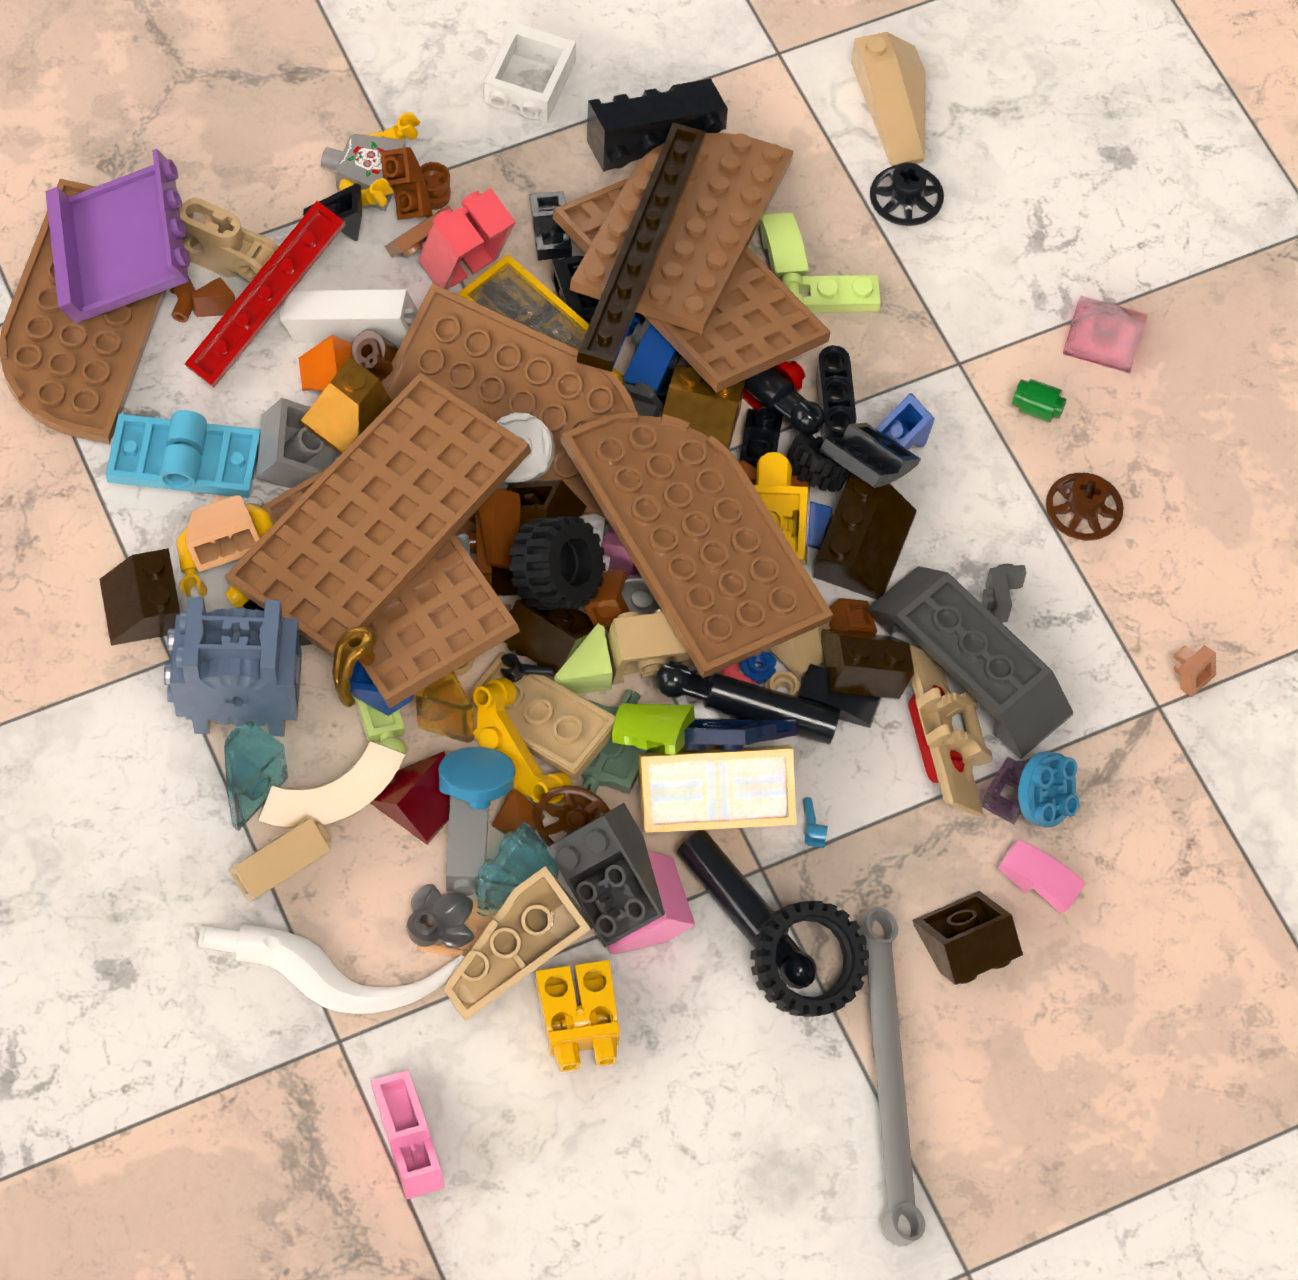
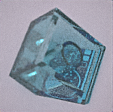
[224,719,288,831]

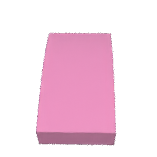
[998,840,1085,914]

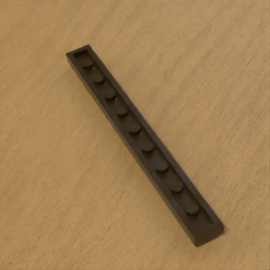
[577,123,706,372]

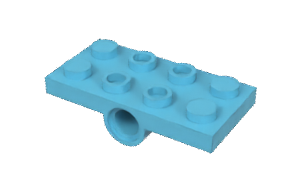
[106,410,261,498]

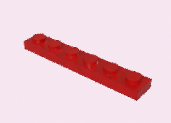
[184,201,346,388]

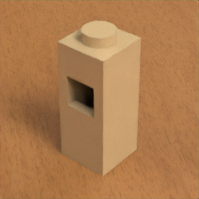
[228,818,331,901]

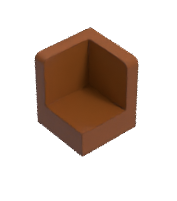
[583,569,630,629]

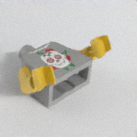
[321,112,420,212]

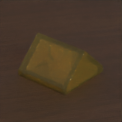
[416,671,474,743]

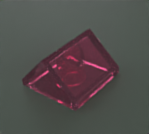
[1063,295,1148,373]

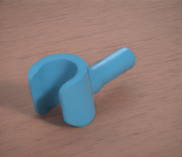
[803,797,828,848]

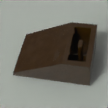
[491,480,587,596]

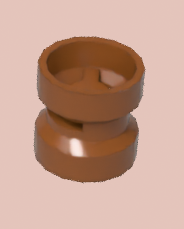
[420,162,451,210]

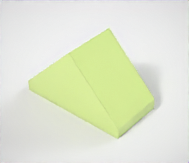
[554,623,613,694]

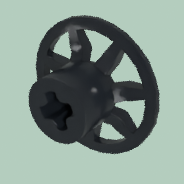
[870,162,944,226]

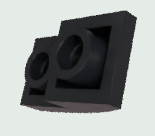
[739,408,783,468]

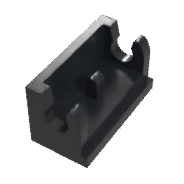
[551,256,599,324]

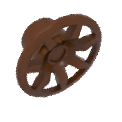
[1046,472,1124,541]
[534,785,610,847]

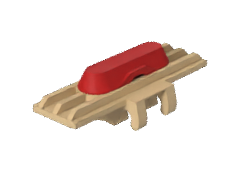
[908,645,993,816]

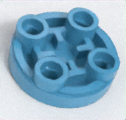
[439,747,515,810]
[1018,751,1079,828]

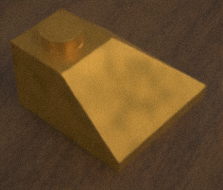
[299,357,392,455]

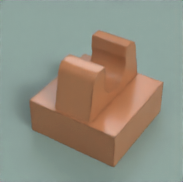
[1174,645,1216,697]

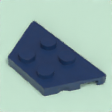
[684,718,797,751]

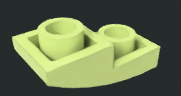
[759,212,809,277]

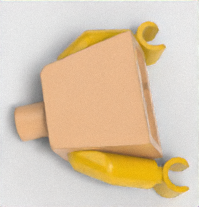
[176,495,274,597]

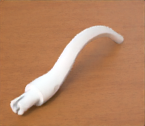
[198,923,465,1014]

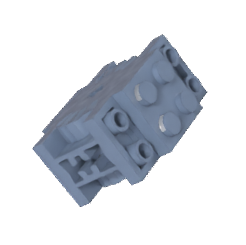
[164,597,302,737]

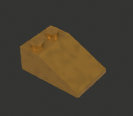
[661,365,745,450]

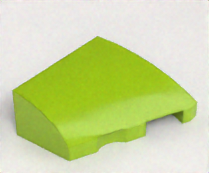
[612,703,695,755]

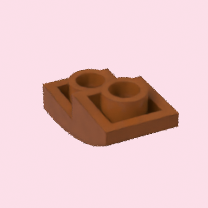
[380,147,432,220]

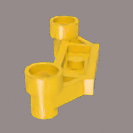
[472,678,573,804]

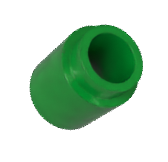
[1012,379,1067,423]

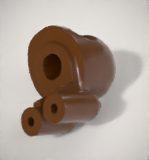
[351,330,398,380]

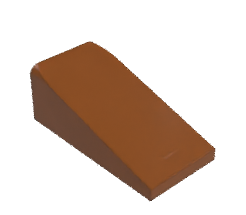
[478,488,521,570]

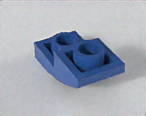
[623,324,678,395]

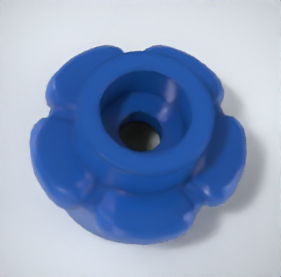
[740,652,776,684]

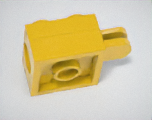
[754,452,810,565]

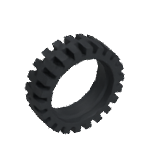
[750,901,869,1017]

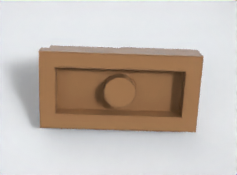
[384,206,453,258]

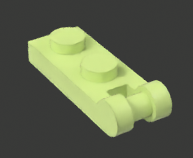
[781,272,881,313]

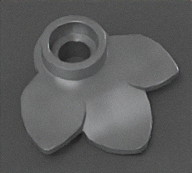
[406,884,474,948]

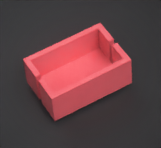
[418,188,515,290]

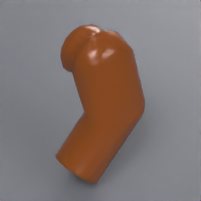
[170,276,196,323]

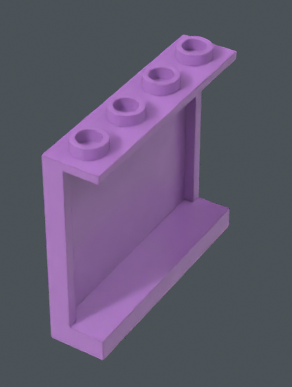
[45,149,190,323]

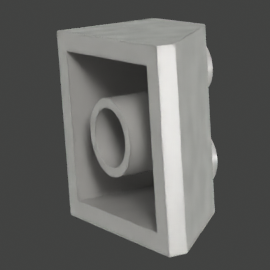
[256,398,340,488]

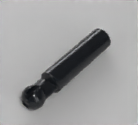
[744,367,825,435]
[656,662,840,745]
[676,830,817,989]

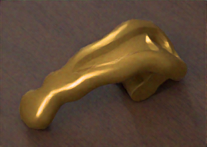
[332,627,377,707]

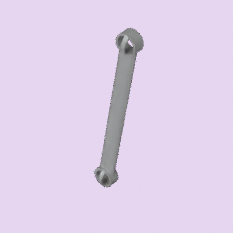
[857,907,925,1247]

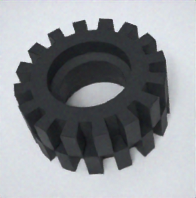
[786,433,850,492]

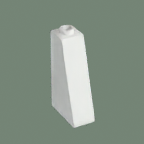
[280,289,418,349]

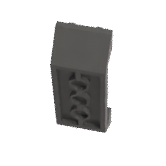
[866,566,1074,759]

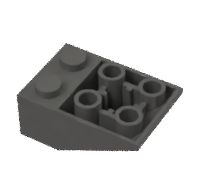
[547,803,665,947]

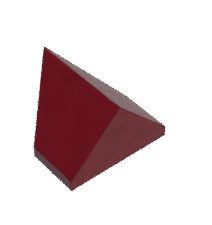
[370,751,450,845]

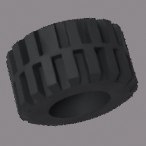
[509,516,606,610]

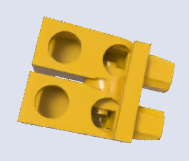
[535,960,620,1072]

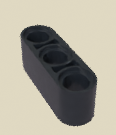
[816,345,857,440]

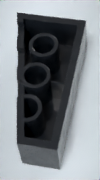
[587,78,728,172]

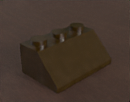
[813,473,917,600]

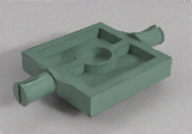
[581,690,650,794]

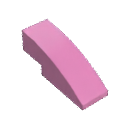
[371,1070,445,1200]

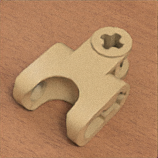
[179,197,279,282]

